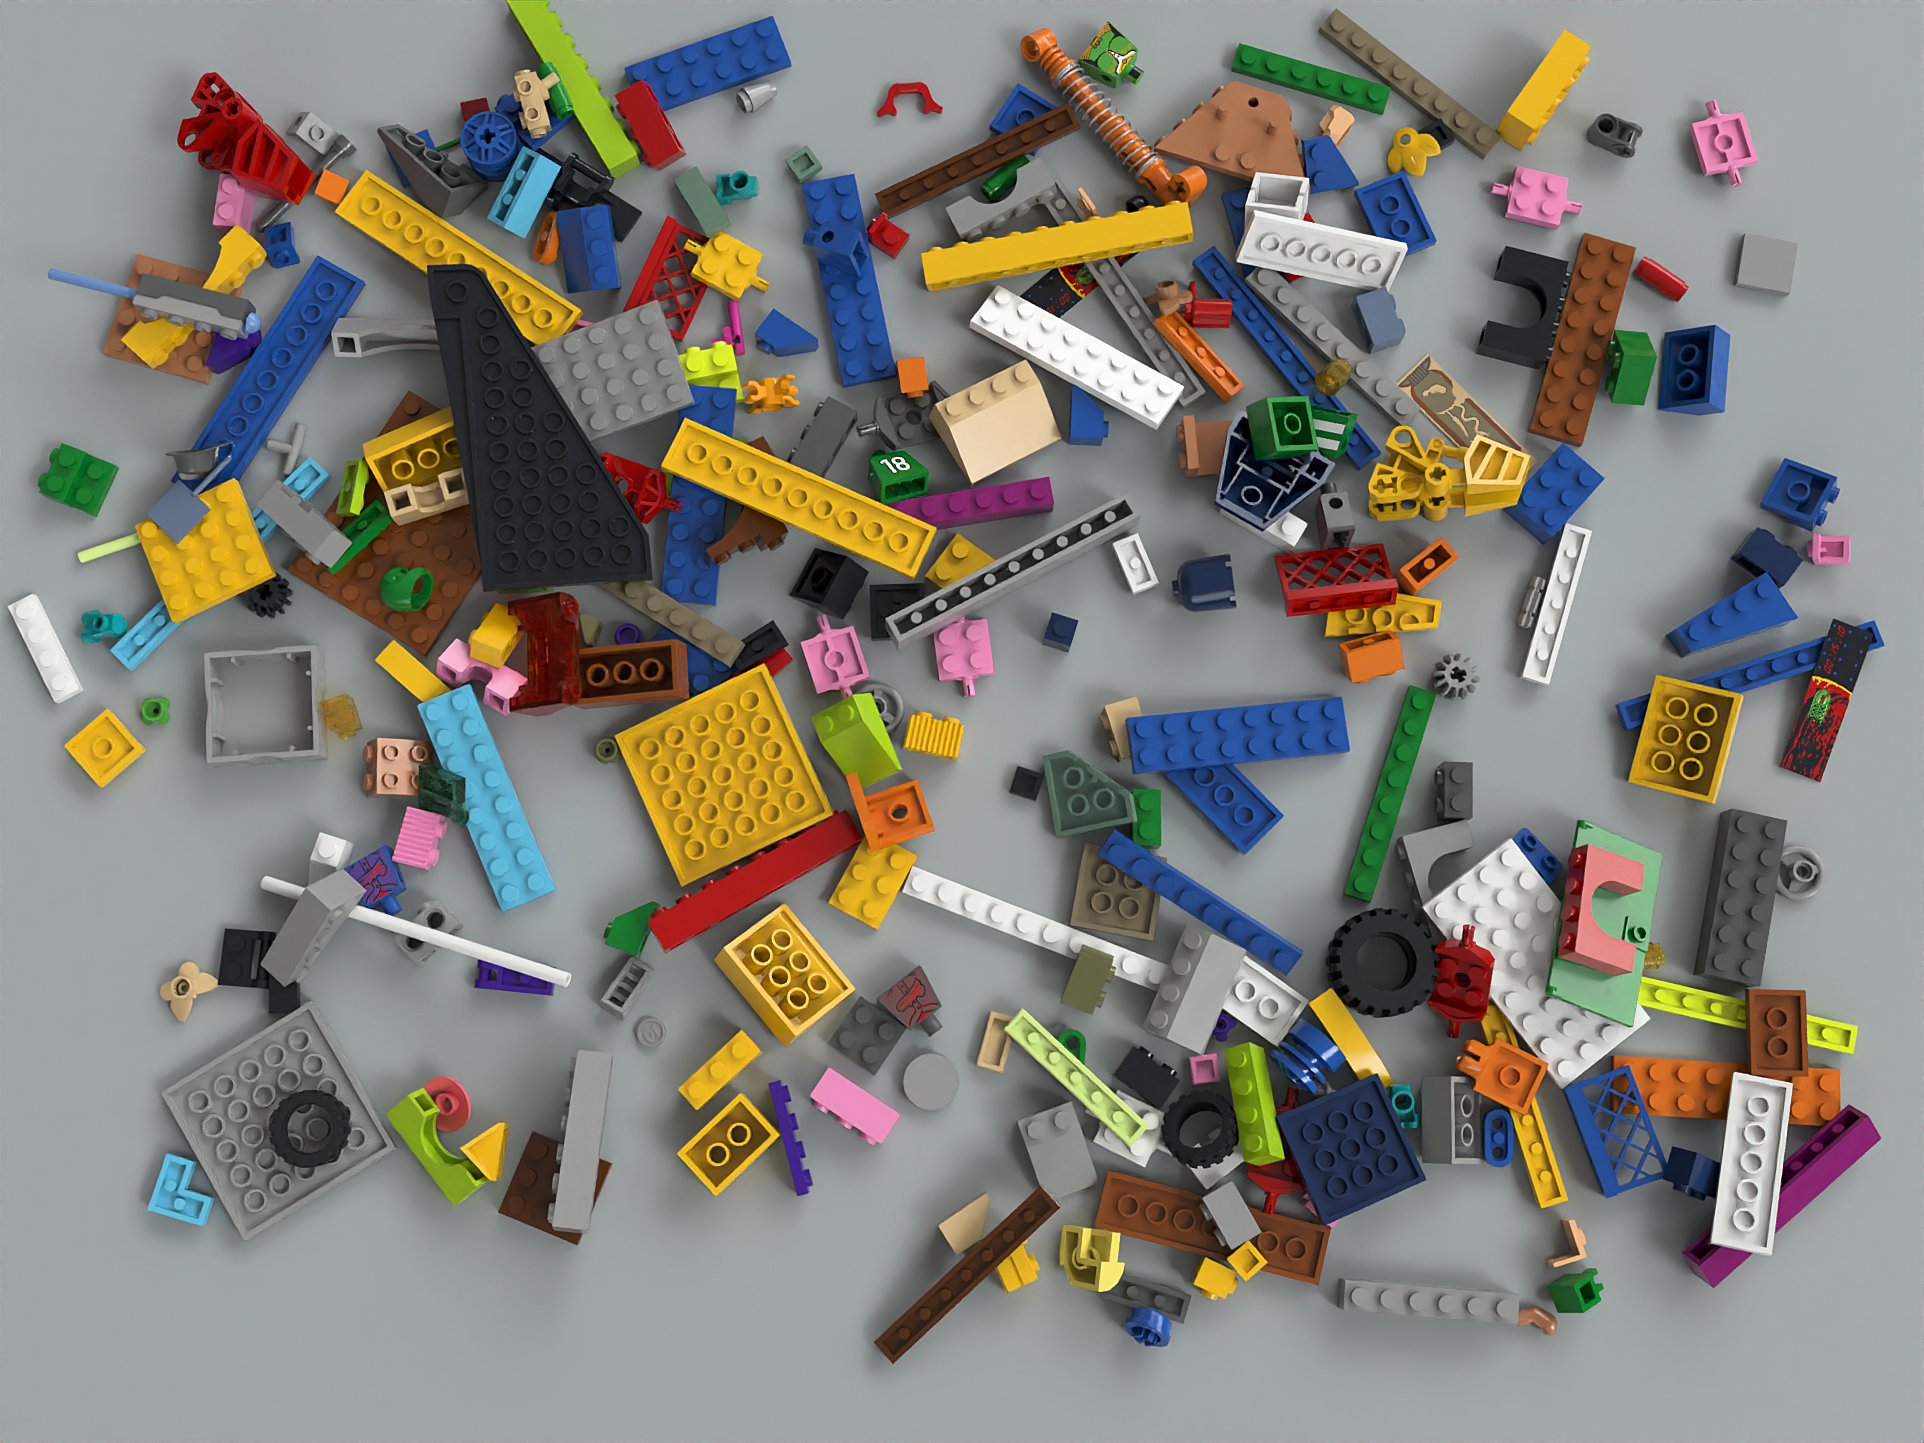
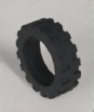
[269,1090,351,1168]
[1161,1090,1239,1169]

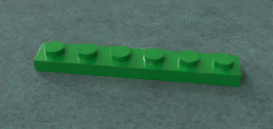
[1231,43,1391,115]

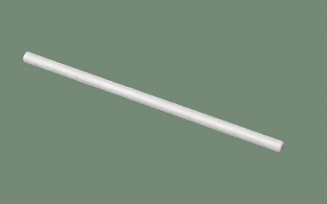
[261,876,571,987]

